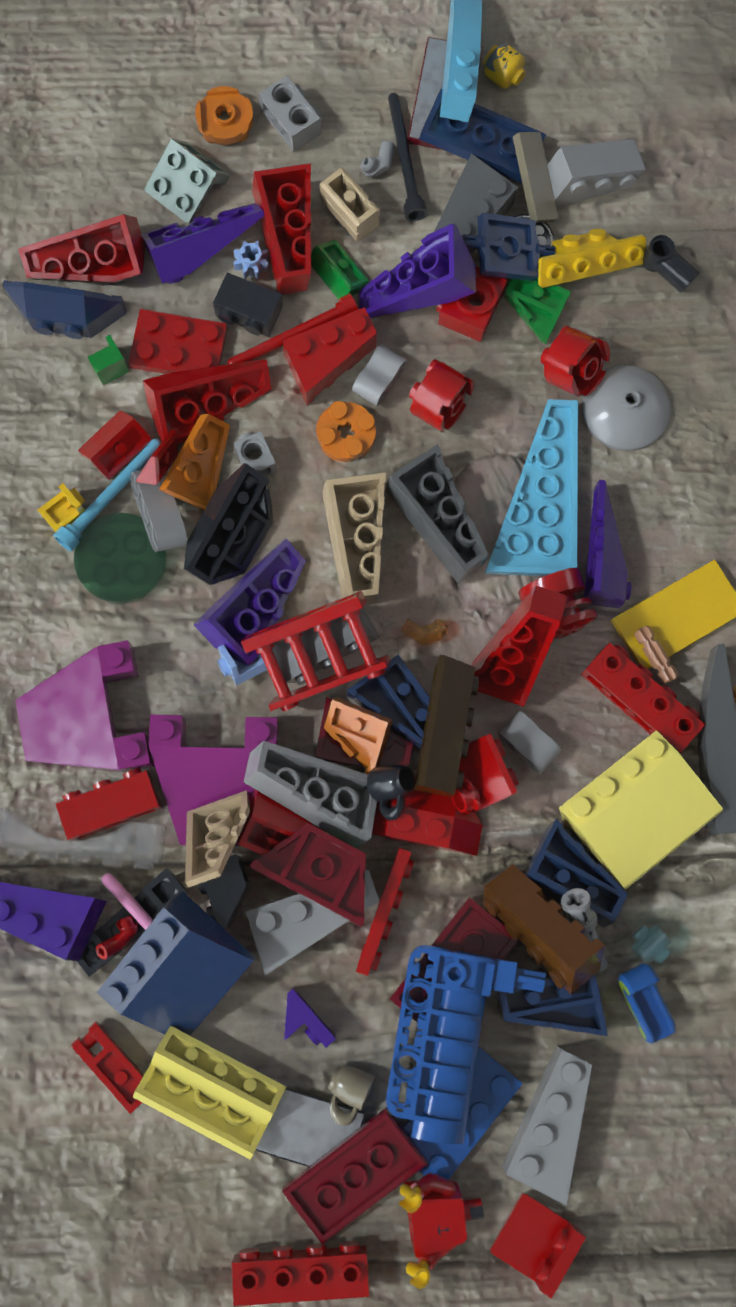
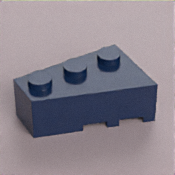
[347,654,429,750]

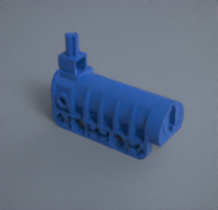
[386,945,546,1144]

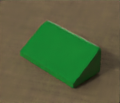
[311,239,370,300]

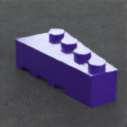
[0,882,107,961]

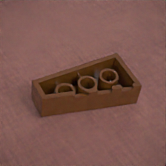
[483,864,605,995]

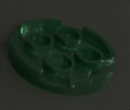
[74,513,167,604]

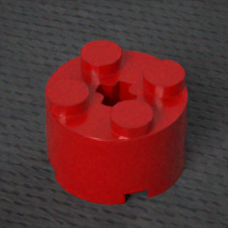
[540,326,610,397]
[409,359,475,433]

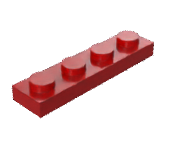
[355,848,414,976]

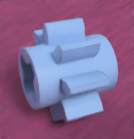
[233,241,269,279]

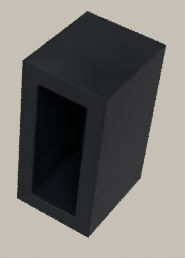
[213,272,283,337]

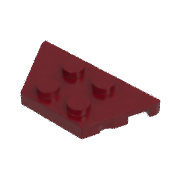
[250,823,366,927]

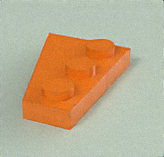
[159,414,230,510]

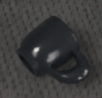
[367,765,415,821]

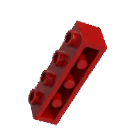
[580,642,705,754]
[232,1241,369,1306]

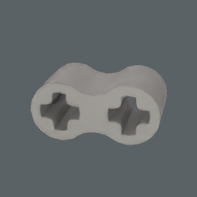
[352,344,407,406]
[497,711,562,774]

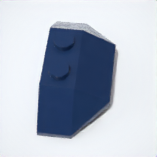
[3,280,126,339]

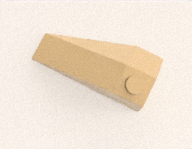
[185,790,250,887]

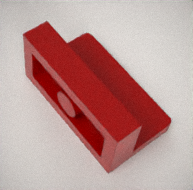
[78,410,152,480]

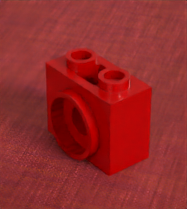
[436,266,507,342]

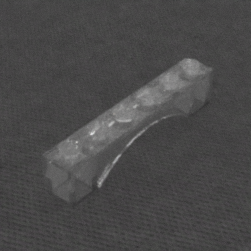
[0,808,167,870]

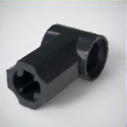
[642,235,699,293]

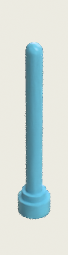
[53,439,162,552]

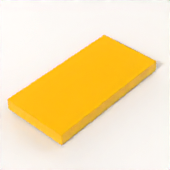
[611,559,736,669]

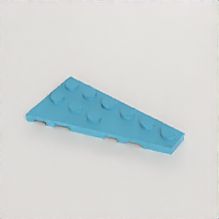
[485,399,578,576]

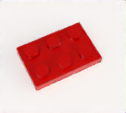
[128,309,228,374]

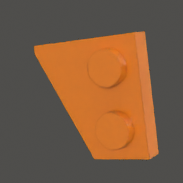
[324,697,393,775]

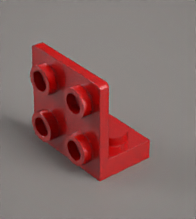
[490,1193,586,1299]

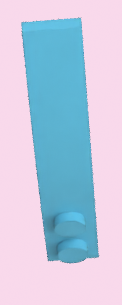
[440,0,482,122]

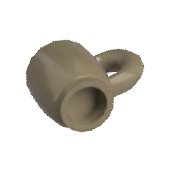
[328,1065,376,1126]

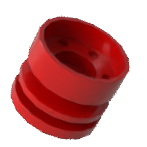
[518,567,598,639]

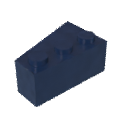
[524,819,628,927]
[495,974,608,1036]

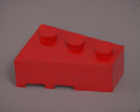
[282,307,377,406]

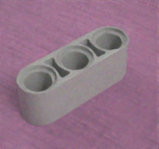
[130,470,187,552]

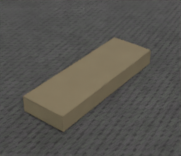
[513,132,559,223]

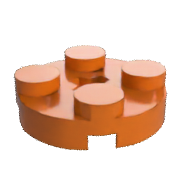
[195,86,253,145]
[316,401,376,463]

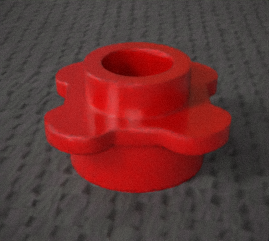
[451,780,481,814]

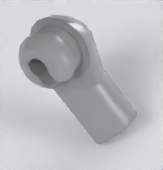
[361,141,395,178]

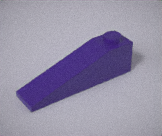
[142,203,264,284]

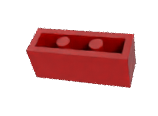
[55,768,163,842]

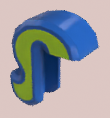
[618,963,676,1044]

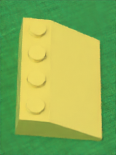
[559,730,723,890]

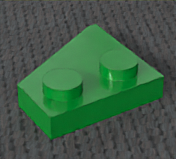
[504,278,571,344]

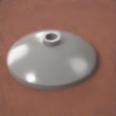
[582,365,671,451]

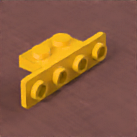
[538,229,646,288]

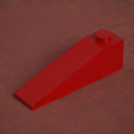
[18,214,145,282]

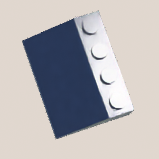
[97,891,256,1036]

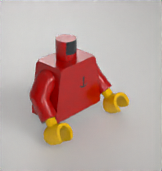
[399,1173,484,1289]

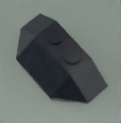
[184,463,273,585]

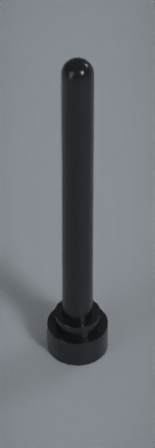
[388,92,428,221]

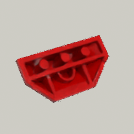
[372,778,483,856]

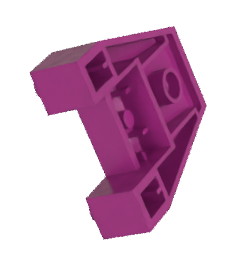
[15,640,155,773]
[149,714,279,846]

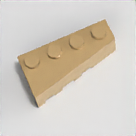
[322,472,386,604]

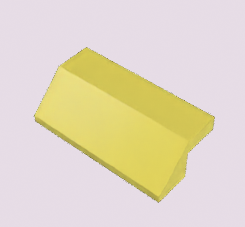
[133,1025,286,1160]

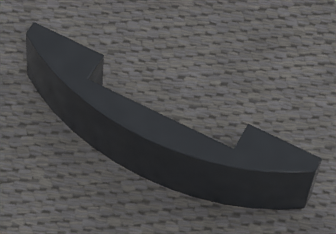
[77,868,188,977]

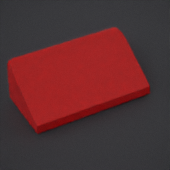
[136,430,178,485]

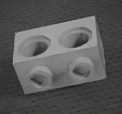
[259,76,322,152]

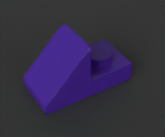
[284,987,336,1048]

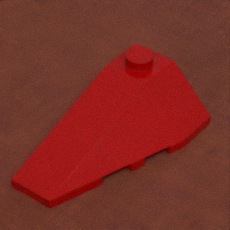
[143,359,271,444]

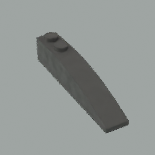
[698,644,736,836]

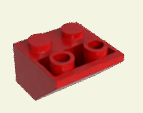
[459,733,519,812]
[236,789,313,855]

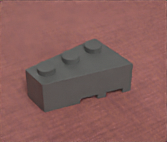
[272,608,380,685]

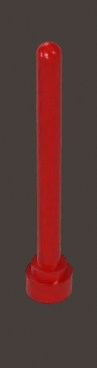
[227,293,358,365]

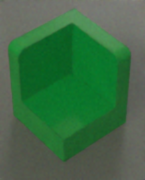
[88,335,129,386]

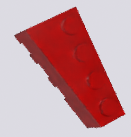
[252,163,311,295]
[472,585,567,707]

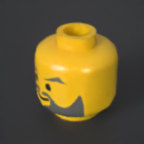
[483,43,526,89]

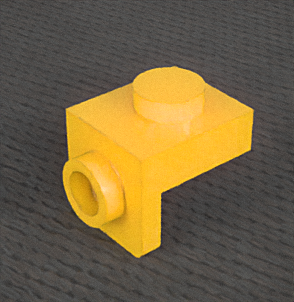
[37,483,86,532]

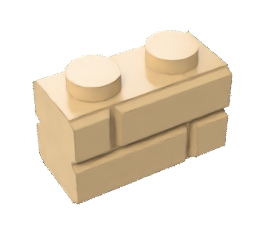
[320,167,380,242]

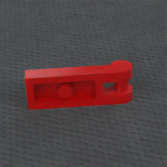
[71,1021,144,1114]

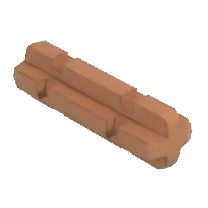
[634,626,678,684]

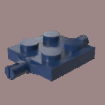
[462,213,556,281]

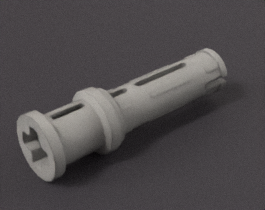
[561,888,608,973]

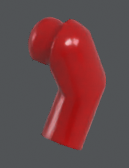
[96,916,138,960]

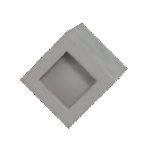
[233,431,277,477]

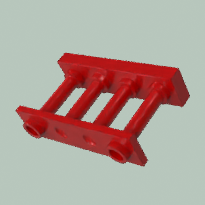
[241,590,391,711]

